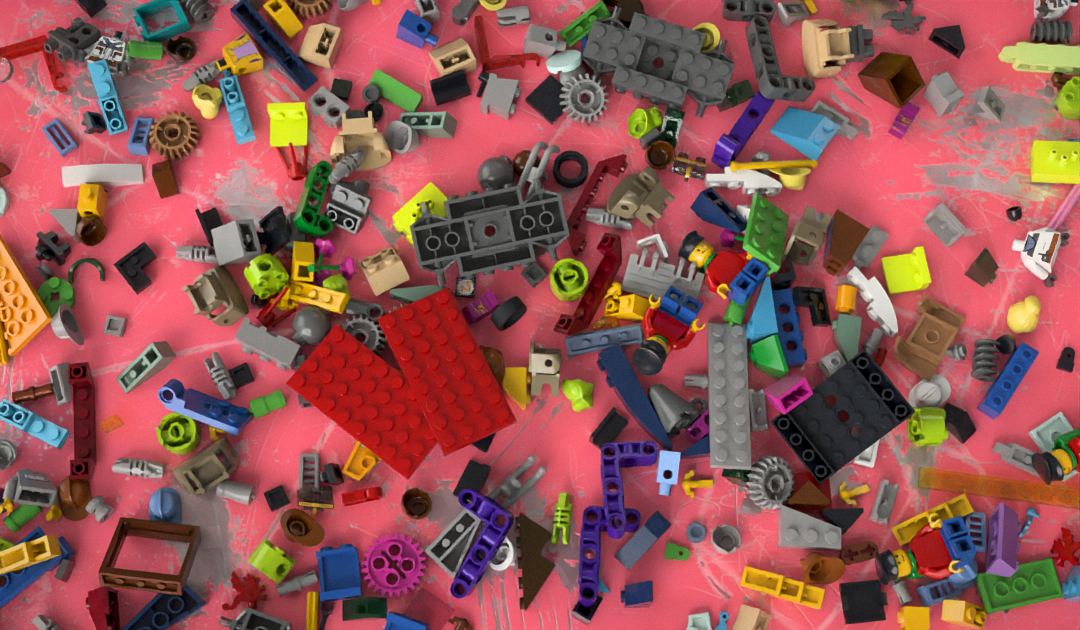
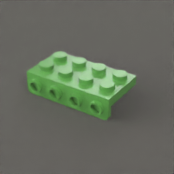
[742,193,789,275]

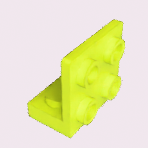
[267,102,308,147]
[881,246,931,294]

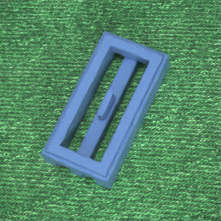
[41,118,78,158]

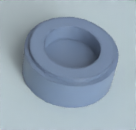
[686,522,706,543]

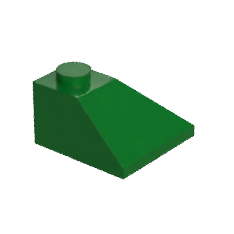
[748,334,789,380]

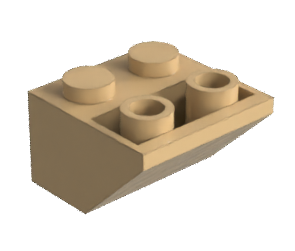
[297,23,344,69]
[428,38,477,77]
[358,247,410,296]

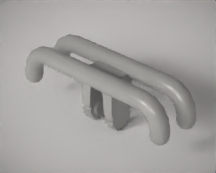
[517,141,560,201]
[488,455,547,516]

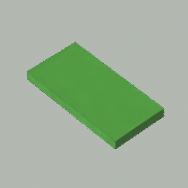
[975,557,1064,614]

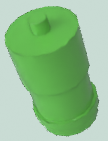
[127,40,165,61]
[723,296,751,326]
[248,389,287,419]
[3,504,43,533]

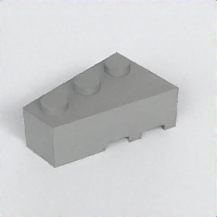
[234,317,303,371]
[777,505,841,552]
[425,508,482,580]

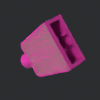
[765,376,813,414]

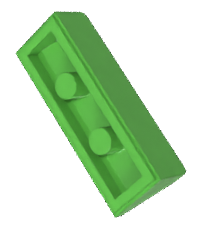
[557,1,612,48]
[368,69,423,113]

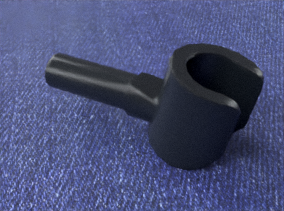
[476,71,490,98]
[319,602,333,630]

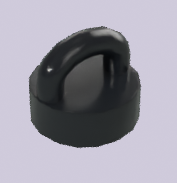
[364,100,383,122]
[995,334,1016,354]

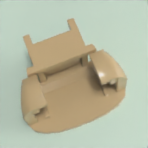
[801,19,854,79]
[330,111,392,171]

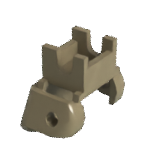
[607,166,675,228]
[781,206,832,266]
[181,264,249,326]
[528,339,562,397]
[171,436,239,495]

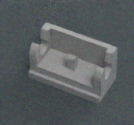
[922,202,968,248]
[749,389,769,432]
[868,479,899,526]

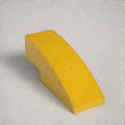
[0,535,61,575]

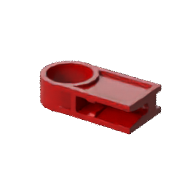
[341,487,383,506]

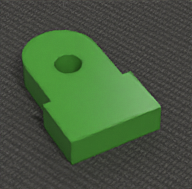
[664,542,690,561]

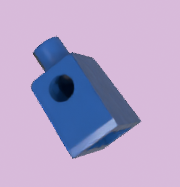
[396,9,439,49]

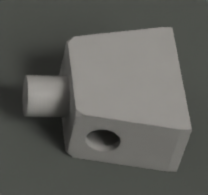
[522,24,566,58]

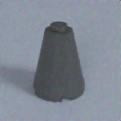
[647,383,699,438]

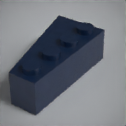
[122,583,208,630]

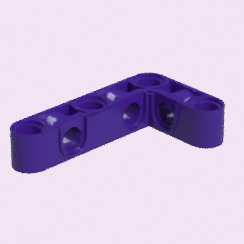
[711,90,775,169]
[600,441,658,539]
[450,489,514,599]
[578,506,641,607]

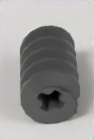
[178,0,216,24]
[1030,19,1073,44]
[971,339,1000,382]

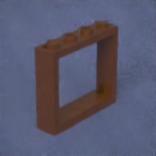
[98,517,201,596]

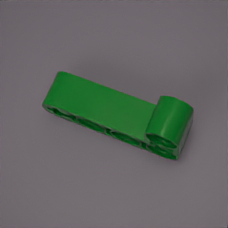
[293,161,333,238]

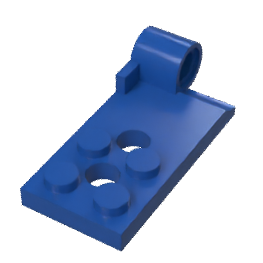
[158,379,254,435]
[0,526,75,610]

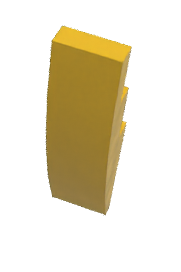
[891,494,974,546]
[740,566,826,610]

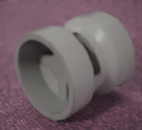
[86,495,115,524]

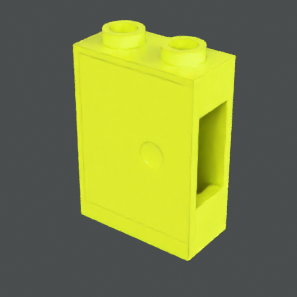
[1031,140,1080,184]
[392,182,448,245]

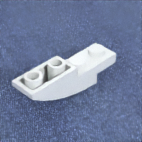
[704,167,782,196]
[846,266,898,338]

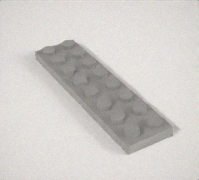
[707,322,751,470]

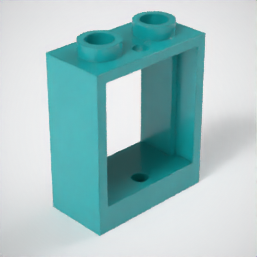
[133,0,191,42]

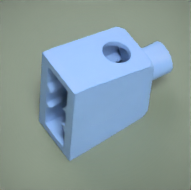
[655,450,681,496]

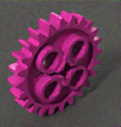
[361,532,427,599]

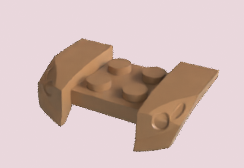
[894,296,966,382]

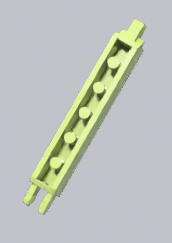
[998,41,1080,75]

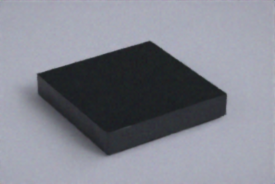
[525,75,566,125]

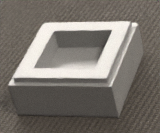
[103,314,128,338]

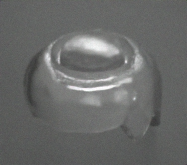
[0,57,15,85]

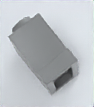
[923,71,965,118]
[480,73,521,120]

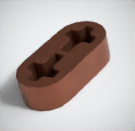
[840,541,878,565]

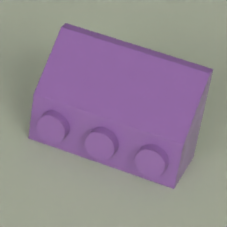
[986,502,1021,577]

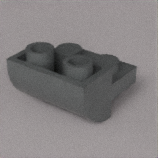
[324,182,373,235]

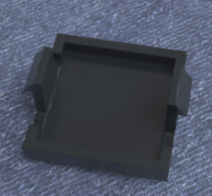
[257,206,290,256]
[839,579,888,625]

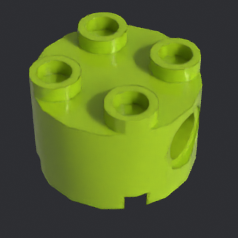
[1055,76,1080,120]
[244,254,289,299]
[550,258,588,301]
[907,407,948,446]
[157,412,201,455]
[248,538,297,584]

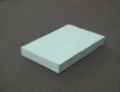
[1028,412,1078,482]

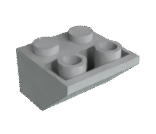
[210,219,262,266]

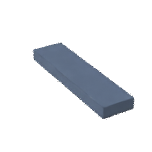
[565,323,643,356]

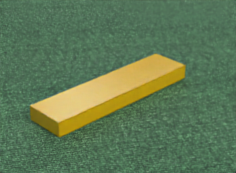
[280,279,350,314]

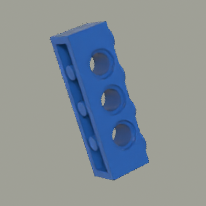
[772,288,807,368]
[977,342,1039,420]

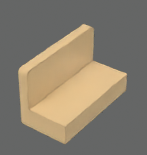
[732,604,771,630]

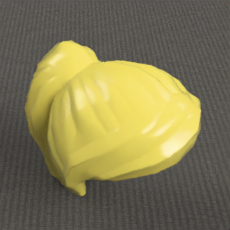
[191,84,223,119]
[1007,295,1042,333]

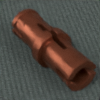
[12,383,55,404]

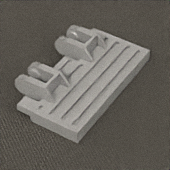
[622,247,705,310]

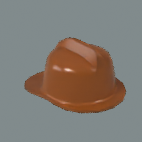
[479,345,505,384]
[58,475,92,521]
[280,508,325,547]
[800,552,845,584]

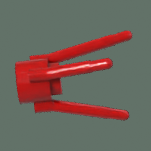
[275,142,308,181]
[256,287,297,328]

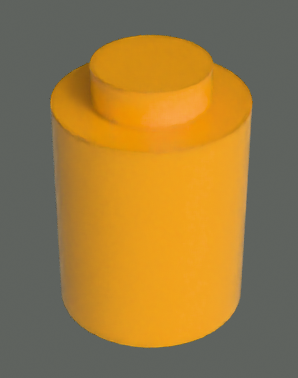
[835,285,857,315]

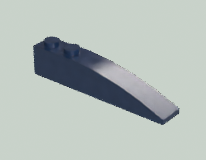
[230,0,318,92]
[596,344,673,451]

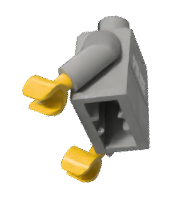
[0,468,62,521]

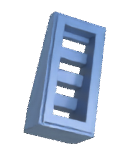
[127,117,155,156]
[964,512,986,553]
[916,577,963,607]

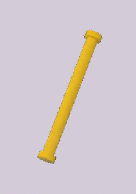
[730,159,818,172]

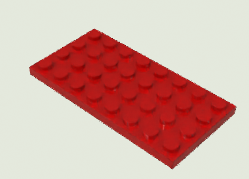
[377,287,517,456]
[286,324,438,480]

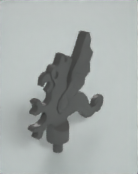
[882,0,926,34]

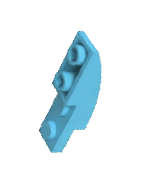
[87,59,129,135]
[219,75,256,145]
[0,398,71,450]

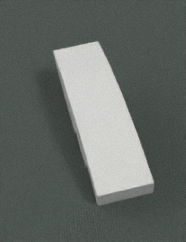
[62,164,144,188]

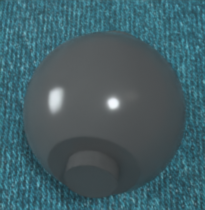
[477,155,515,191]
[291,306,331,347]

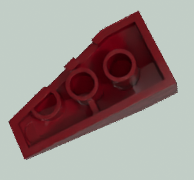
[86,586,120,630]

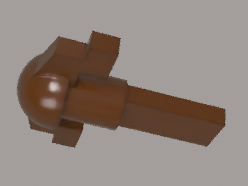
[1051,72,1071,91]
[448,616,473,630]

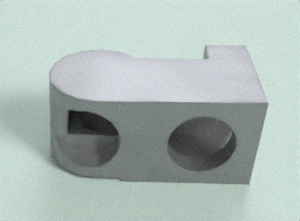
[452,0,480,26]

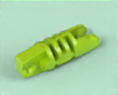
[551,493,573,544]

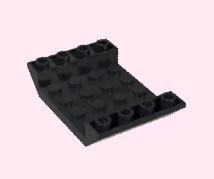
[770,349,916,485]

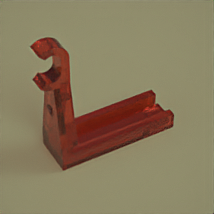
[473,15,541,71]
[0,35,68,93]

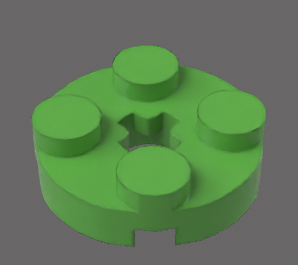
[37,277,76,316]

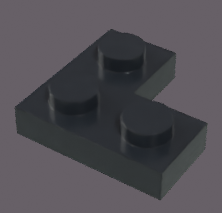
[113,242,157,295]
[792,286,831,327]

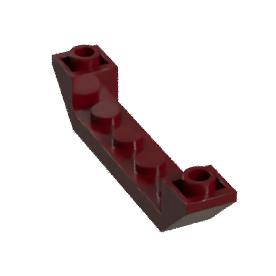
[567,154,628,256]
[553,233,622,335]
[68,362,96,480]

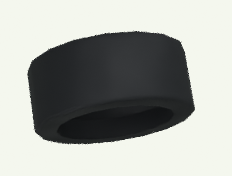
[553,150,589,188]
[490,296,527,331]

